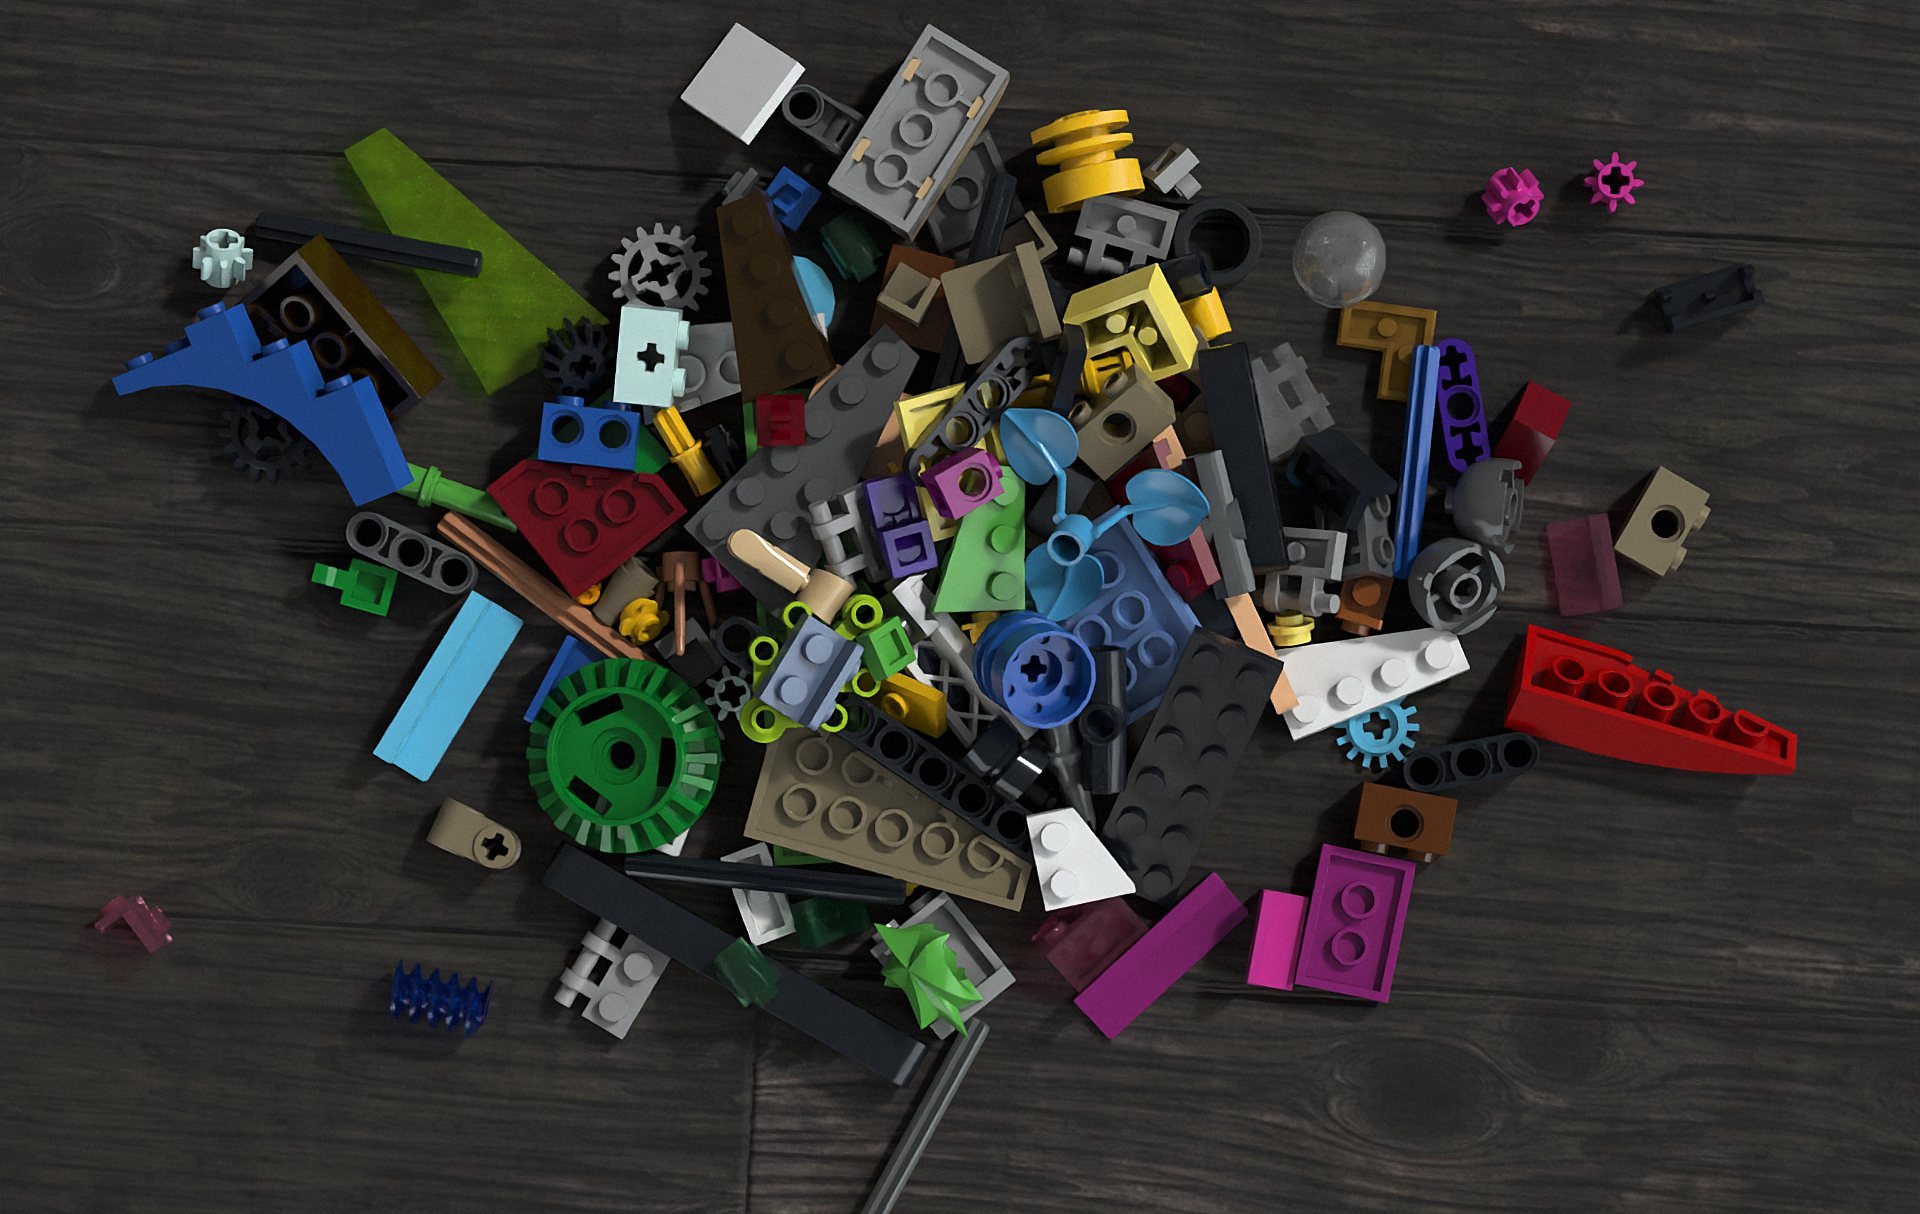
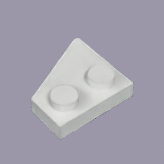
[1026,806,1136,911]

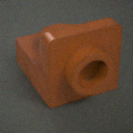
[1332,575,1395,637]

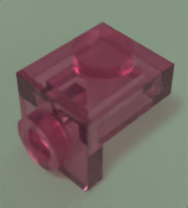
[95,894,173,954]

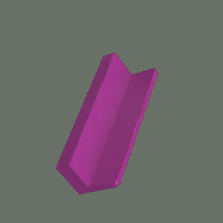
[1072,871,1248,1039]

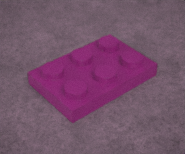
[1293,843,1416,1003]

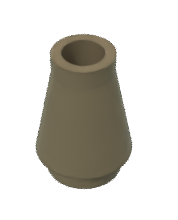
[592,557,660,627]

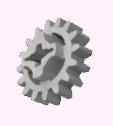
[609,223,712,321]

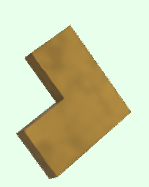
[1336,298,1437,403]

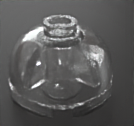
[1292,211,1386,308]

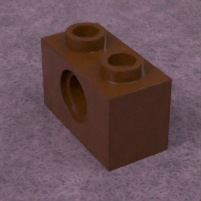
[1350,782,1458,863]

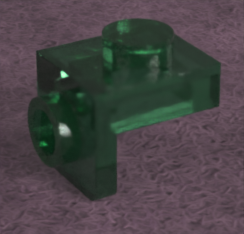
[789,896,871,951]

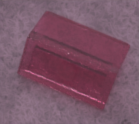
[1546,513,1623,617]

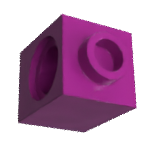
[920,447,1005,520]

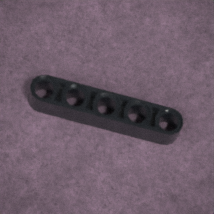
[1198,341,1290,576]

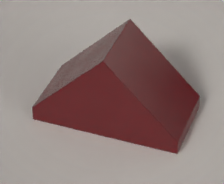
[1490,380,1572,486]

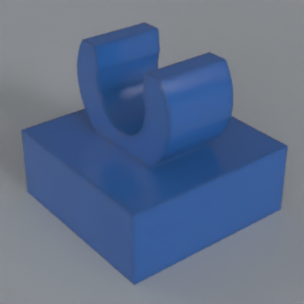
[766,166,823,233]

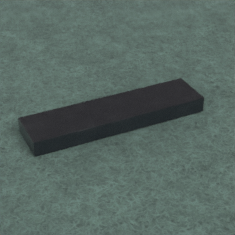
[1025,323,1088,510]

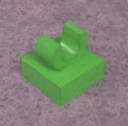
[856,616,917,681]

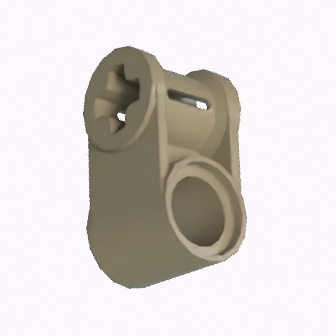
[426,797,522,869]

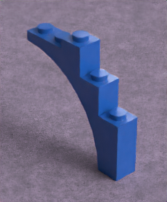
[112,301,414,507]

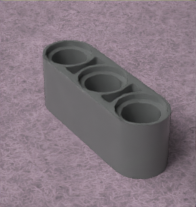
[346,511,479,595]

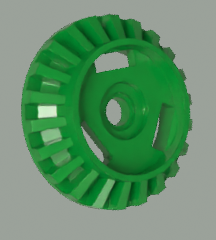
[526,658,721,853]

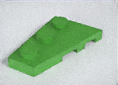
[928,465,1025,612]

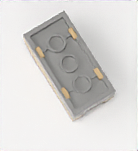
[828,23,1010,242]

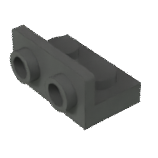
[1314,495,1395,584]

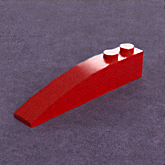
[1504,624,1797,775]

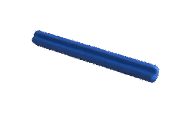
[1392,345,1440,580]

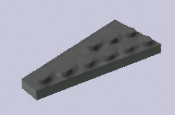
[684,323,920,628]

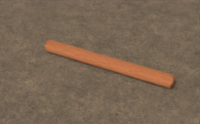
[437,510,661,665]

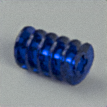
[390,959,494,1037]

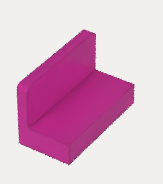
[1244,888,1309,991]

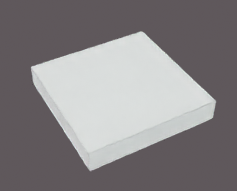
[680,22,805,145]

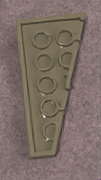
[743,727,1032,912]

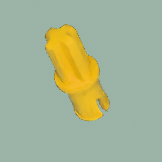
[652,405,722,497]

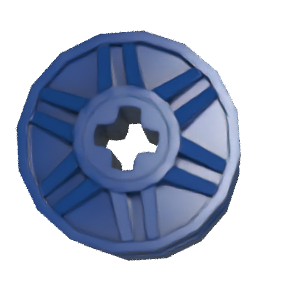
[972,610,1096,729]

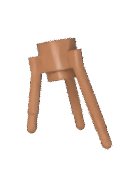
[652,551,724,656]

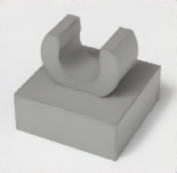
[1141,142,1202,200]

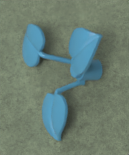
[1000,408,1210,623]

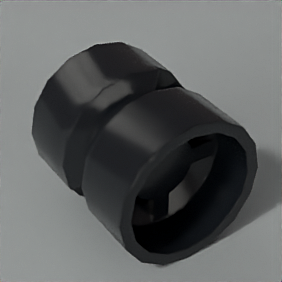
[958,714,1050,805]

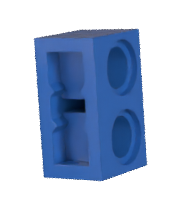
[538,395,642,472]

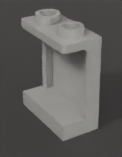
[870,889,1016,1040]

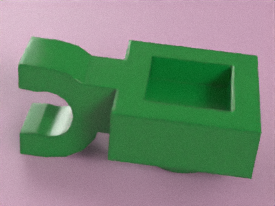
[311,558,399,617]

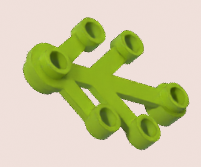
[739,594,883,743]

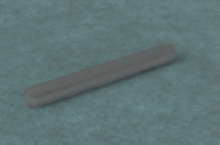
[860,1016,989,1214]

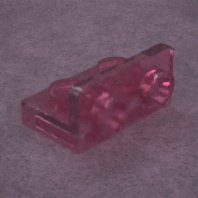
[1031,896,1149,993]

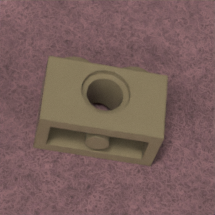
[1067,363,1176,481]
[1608,466,1711,579]

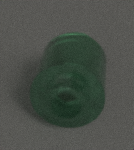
[818,211,885,285]
[712,936,782,1010]

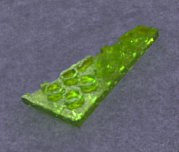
[344,127,611,395]

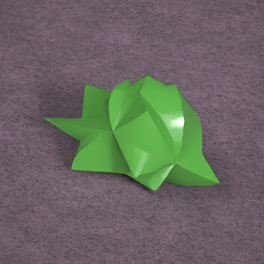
[874,923,984,1039]

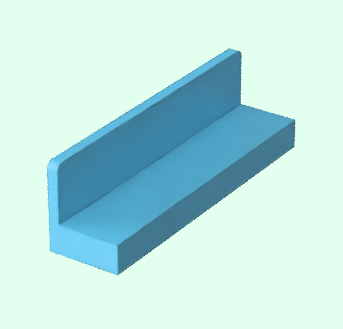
[373,590,523,781]

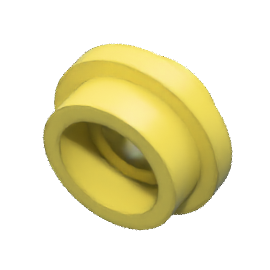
[1267,610,1315,646]

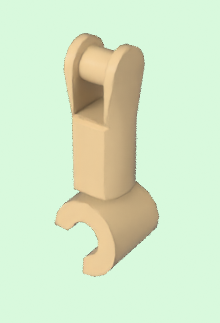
[727,529,854,626]

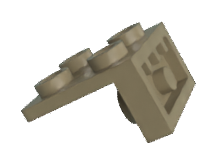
[940,241,1062,365]

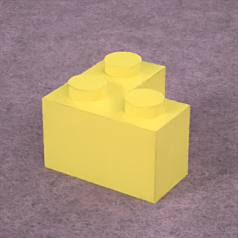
[1062,263,1198,382]

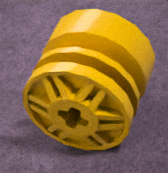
[1031,110,1145,214]

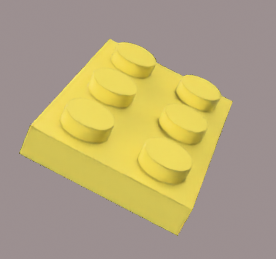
[893,380,1009,542]

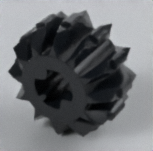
[536,315,617,397]

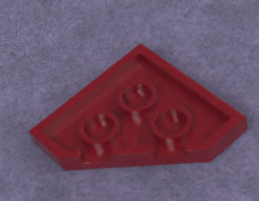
[487,459,688,602]

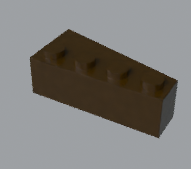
[716,190,838,405]
[235,233,444,424]

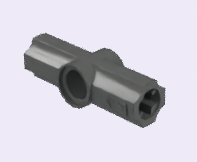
[1181,449,1256,600]

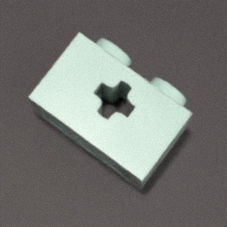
[613,304,690,407]

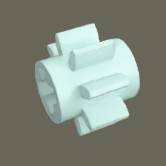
[193,229,253,288]
[705,665,753,721]

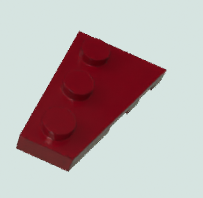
[1106,438,1221,604]

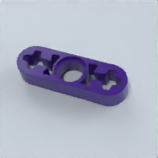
[1436,338,1491,474]

